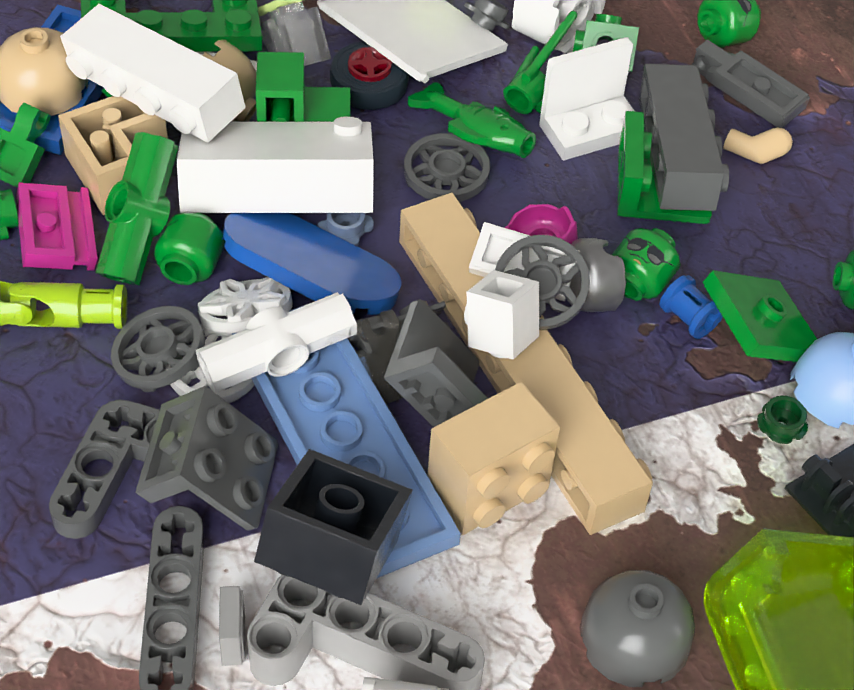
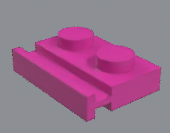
[16,182,98,271]

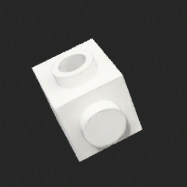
[464,270,539,359]

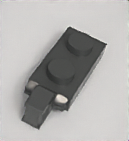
[692,40,810,128]

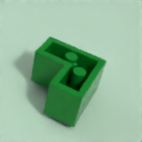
[256,52,350,122]

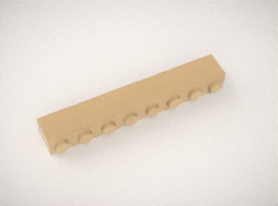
[399,193,653,535]

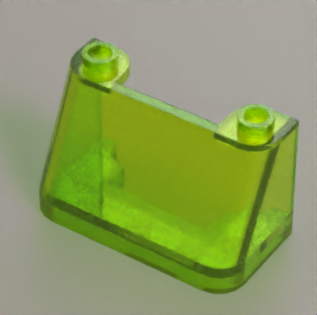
[703,529,854,690]

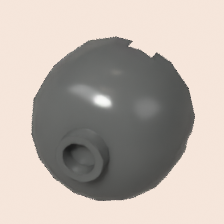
[580,570,695,687]

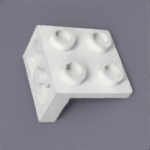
[539,37,635,161]

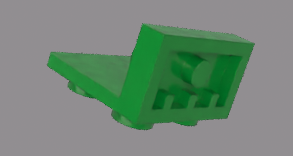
[617,111,712,224]

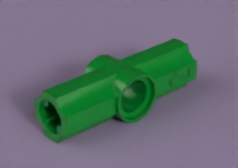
[95,132,179,286]

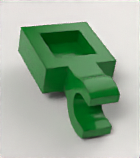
[0,102,51,188]

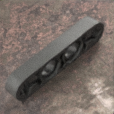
[139,506,204,690]

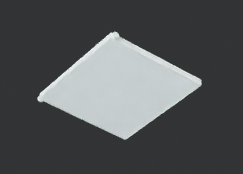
[317,0,508,83]

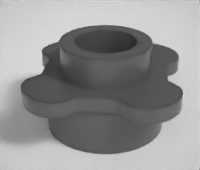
[464,0,510,31]

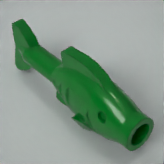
[408,82,536,158]

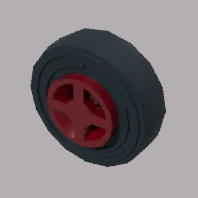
[330,41,409,110]

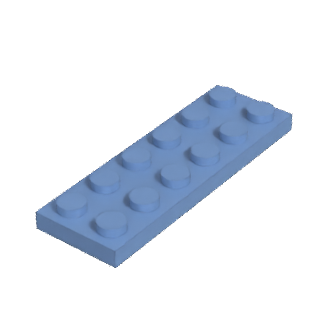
[232,305,461,579]

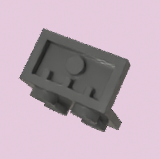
[384,299,488,427]
[135,386,278,531]

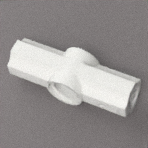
[196,292,357,393]

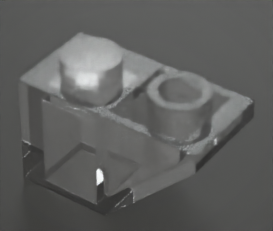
[260,2,331,66]

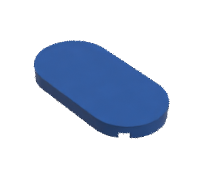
[222,213,401,315]

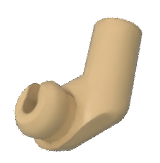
[723,127,792,164]

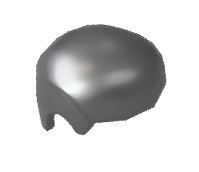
[566,238,626,312]

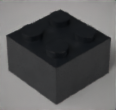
[254,449,413,605]

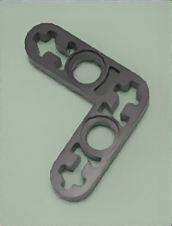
[49,400,160,539]

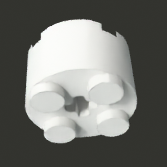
[512,0,606,53]

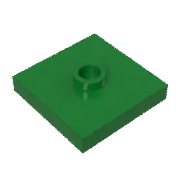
[703,270,817,362]

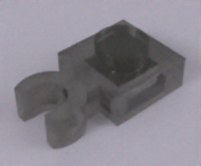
[356,309,403,404]

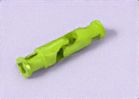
[0,281,127,329]

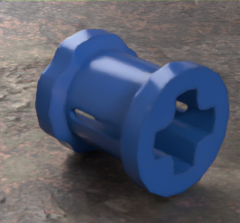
[659,275,723,339]

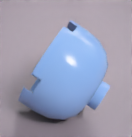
[790,332,854,429]

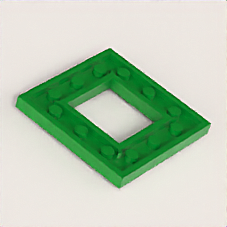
[81,0,262,52]

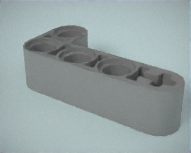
[247,575,485,690]

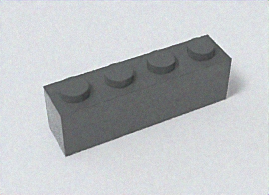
[638,64,729,211]

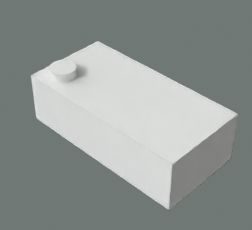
[177,117,373,213]

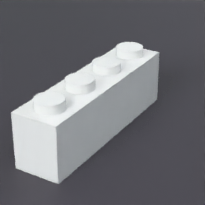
[60,4,246,143]

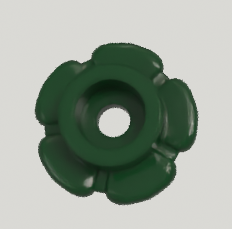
[757,395,808,444]

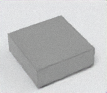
[219,586,245,666]

